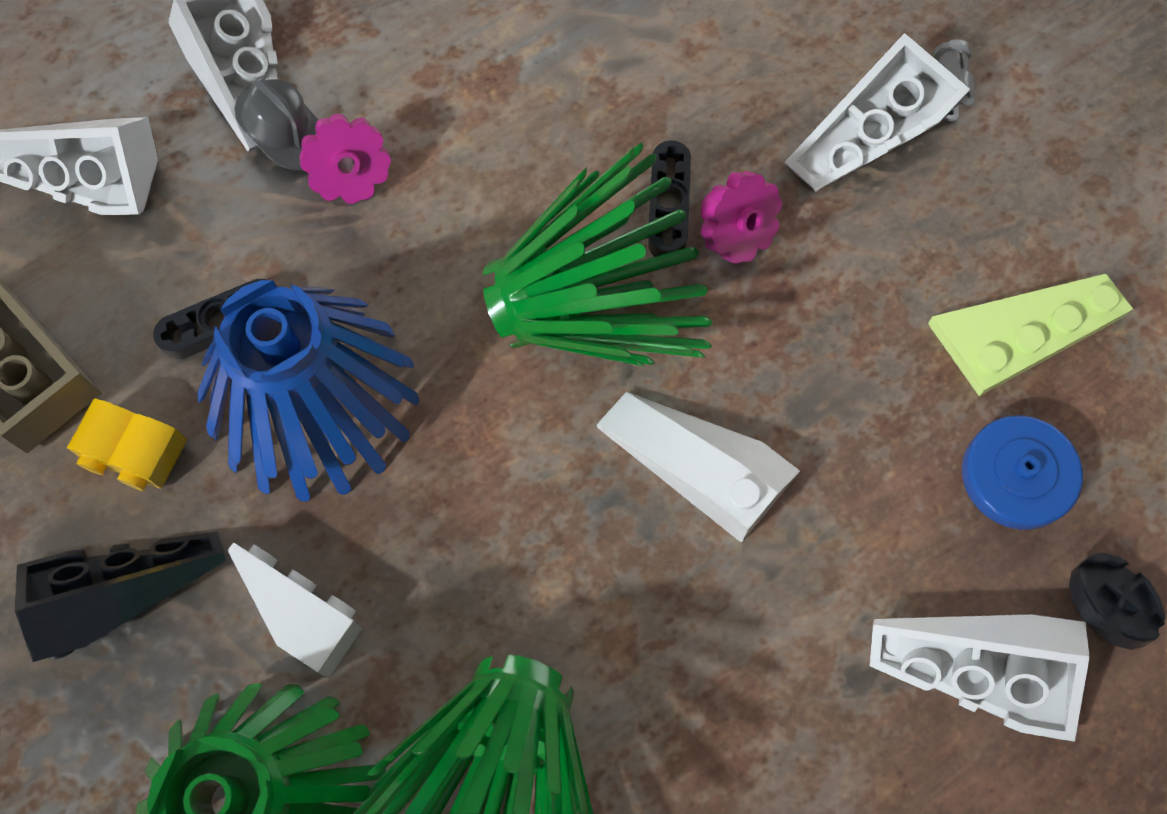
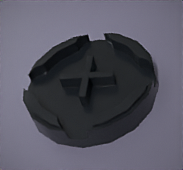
[1069,553,1165,650]

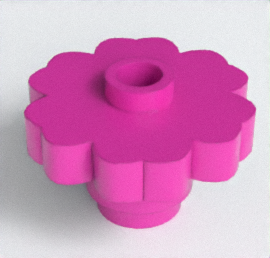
[299,114,391,204]
[701,171,782,264]

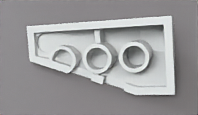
[168,0,278,152]
[784,33,970,192]
[0,117,158,215]
[597,392,800,543]
[870,614,1090,742]

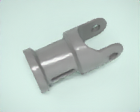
[933,40,975,122]

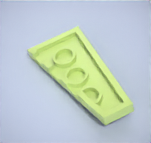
[928,274,1133,396]

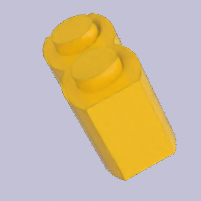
[67,398,187,491]

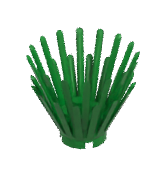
[483,142,713,367]
[353,655,593,814]
[136,683,386,814]

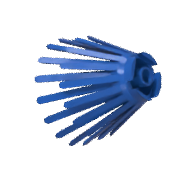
[198,280,419,502]

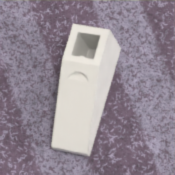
[228,543,363,679]

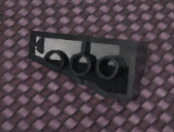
[15,532,226,662]

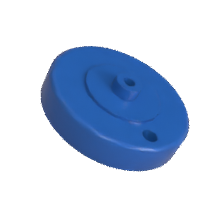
[962,415,1083,530]

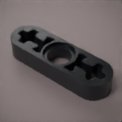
[648,140,691,257]
[153,279,266,359]

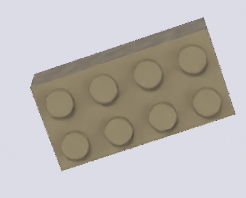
[0,279,102,453]

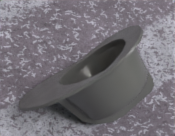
[234,77,319,170]

